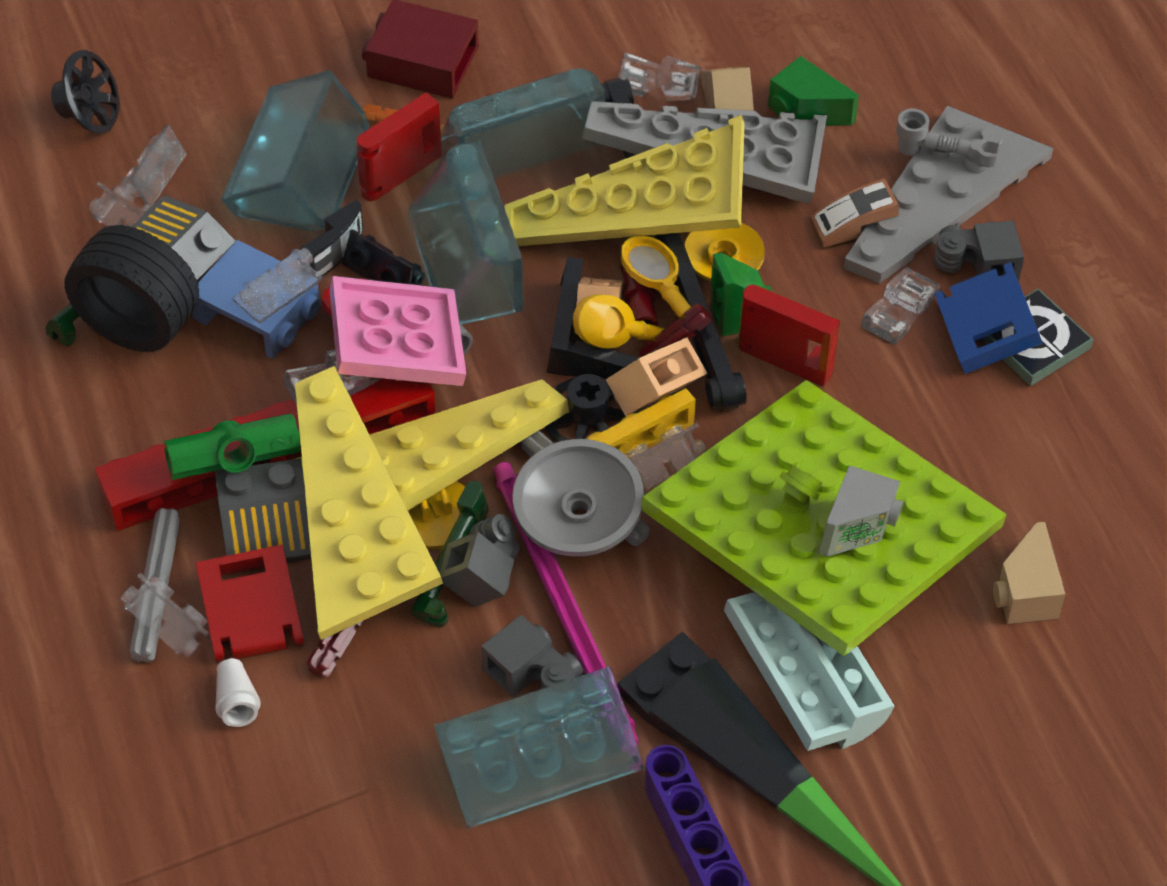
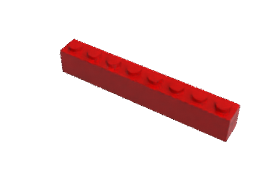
[95,378,436,531]

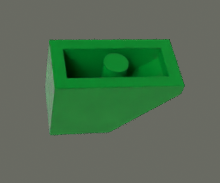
[768,56,859,126]
[709,252,773,337]

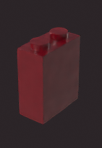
[362,0,479,99]

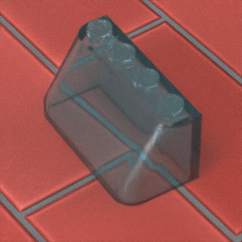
[440,69,605,190]
[221,70,369,232]
[409,140,523,324]

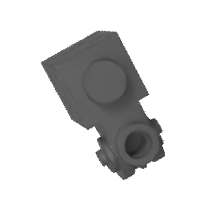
[934,221,1024,281]
[439,514,520,607]
[481,615,583,706]

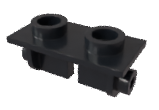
[342,229,425,285]

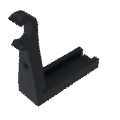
[546,257,677,395]

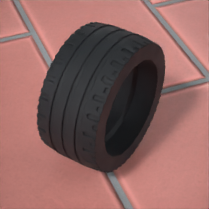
[64,225,199,352]

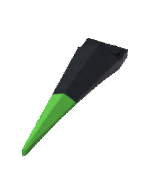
[616,632,902,886]

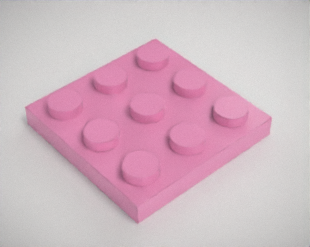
[329,276,467,386]

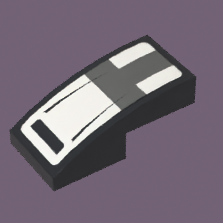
[301,199,363,280]

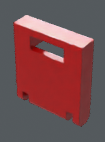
[356,92,442,201]
[738,285,840,387]
[195,544,304,662]

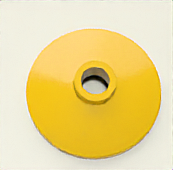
[684,223,765,281]

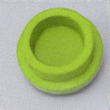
[779,464,822,503]

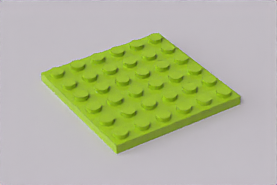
[641,380,1007,656]

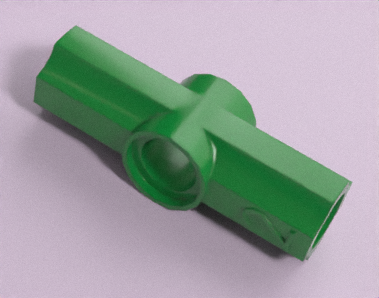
[163,413,301,480]

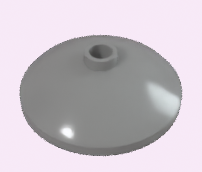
[513,439,644,557]

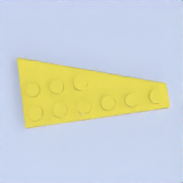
[502,115,745,247]
[295,366,443,640]
[292,379,569,510]

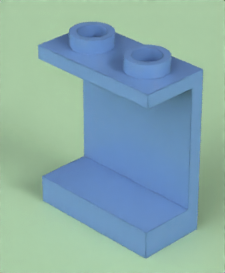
[192,240,321,359]

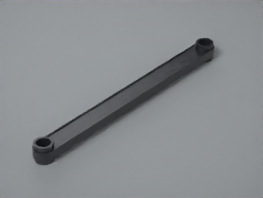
[596,78,747,411]

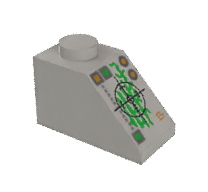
[819,465,903,556]

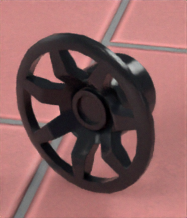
[51,50,120,134]
[545,374,626,442]

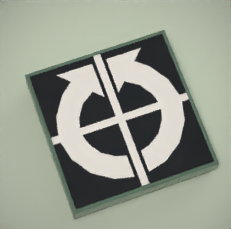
[981,288,1094,386]

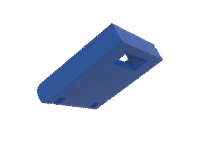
[934,262,1043,374]

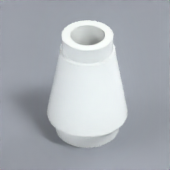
[215,659,261,727]

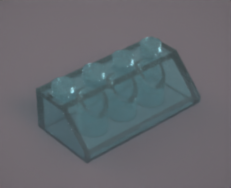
[434,666,644,829]

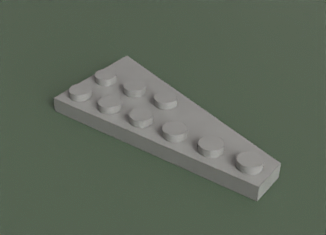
[581,101,827,204]
[844,106,1053,284]

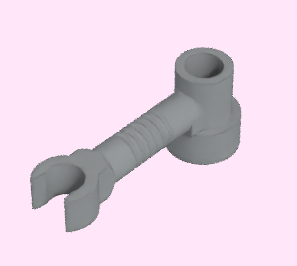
[896,108,1000,167]

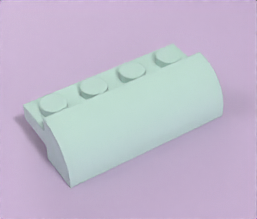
[724,592,894,751]

